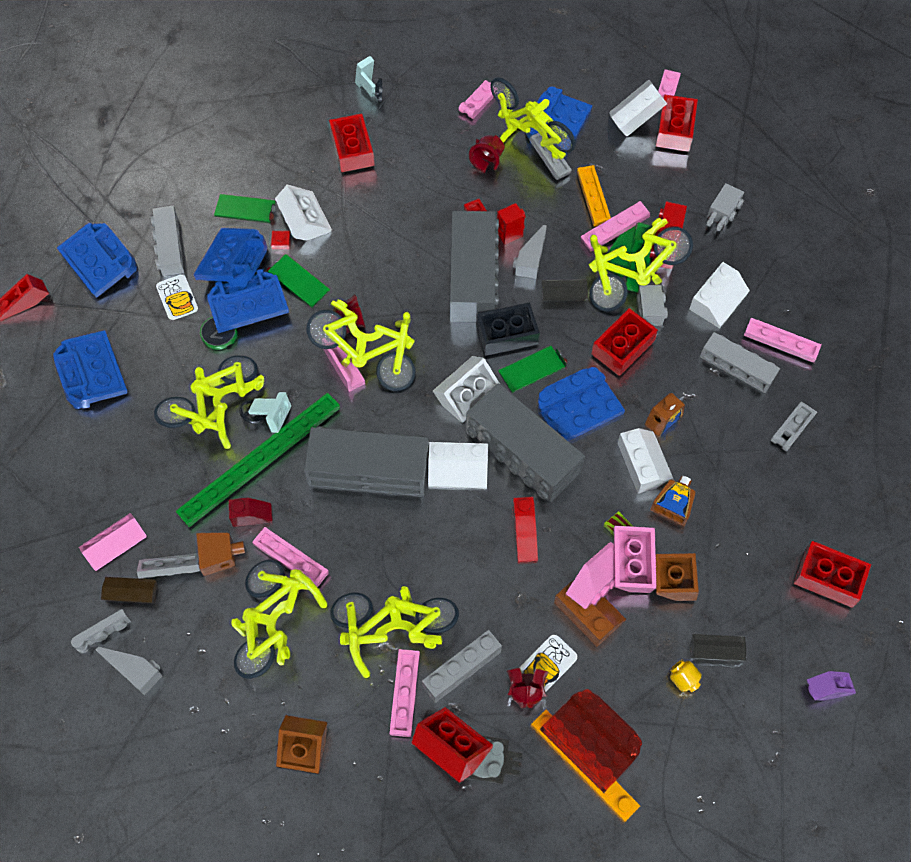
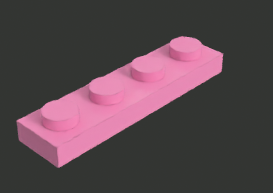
[581,201,650,252]
[744,318,821,363]
[252,527,329,587]
[389,649,420,737]

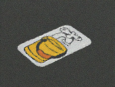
[156,275,198,320]
[519,635,577,692]

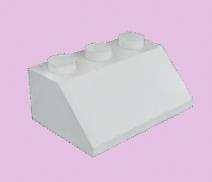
[609,80,667,136]
[275,185,332,241]
[689,262,749,328]
[433,356,500,423]
[618,428,674,494]
[428,442,488,489]

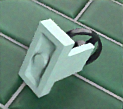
[355,56,382,102]
[239,392,291,433]

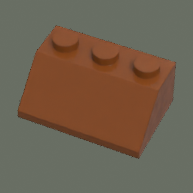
[554,581,626,647]

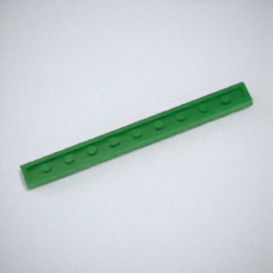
[175,393,340,527]

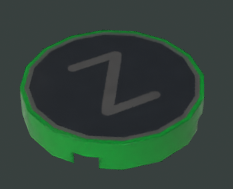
[200,317,237,350]

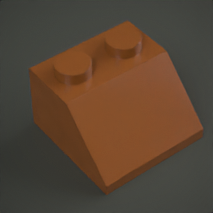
[655,553,699,601]
[276,715,328,774]

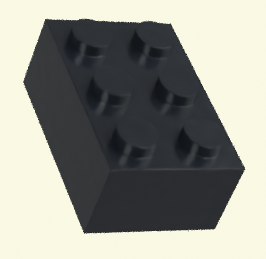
[476,302,540,356]

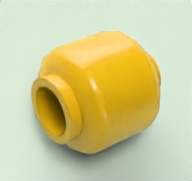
[670,660,702,692]

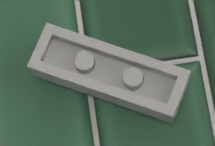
[529,133,572,180]
[137,553,200,579]

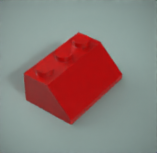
[411,707,493,783]

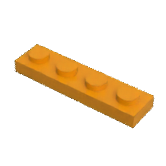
[577,165,611,227]

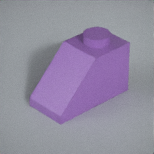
[807,671,856,701]

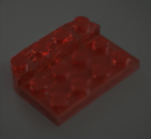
[540,689,642,793]

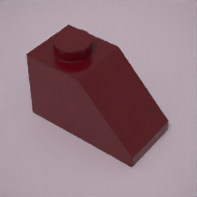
[228,498,273,527]

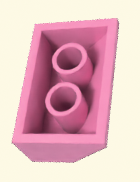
[614,526,656,593]
[566,542,615,609]

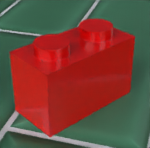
[497,203,526,245]

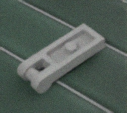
[771,401,817,452]
[71,609,131,653]

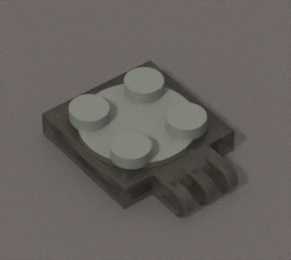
[466,735,523,785]

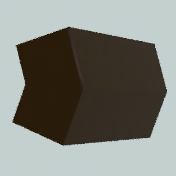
[101,577,158,603]

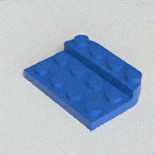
[526,86,592,157]
[57,223,137,298]
[194,228,268,288]
[207,269,289,333]
[53,330,127,409]
[538,367,625,441]

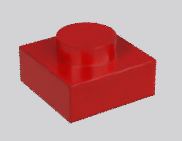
[464,199,487,212]
[271,231,291,250]

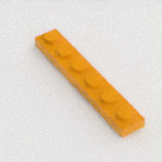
[531,710,640,823]

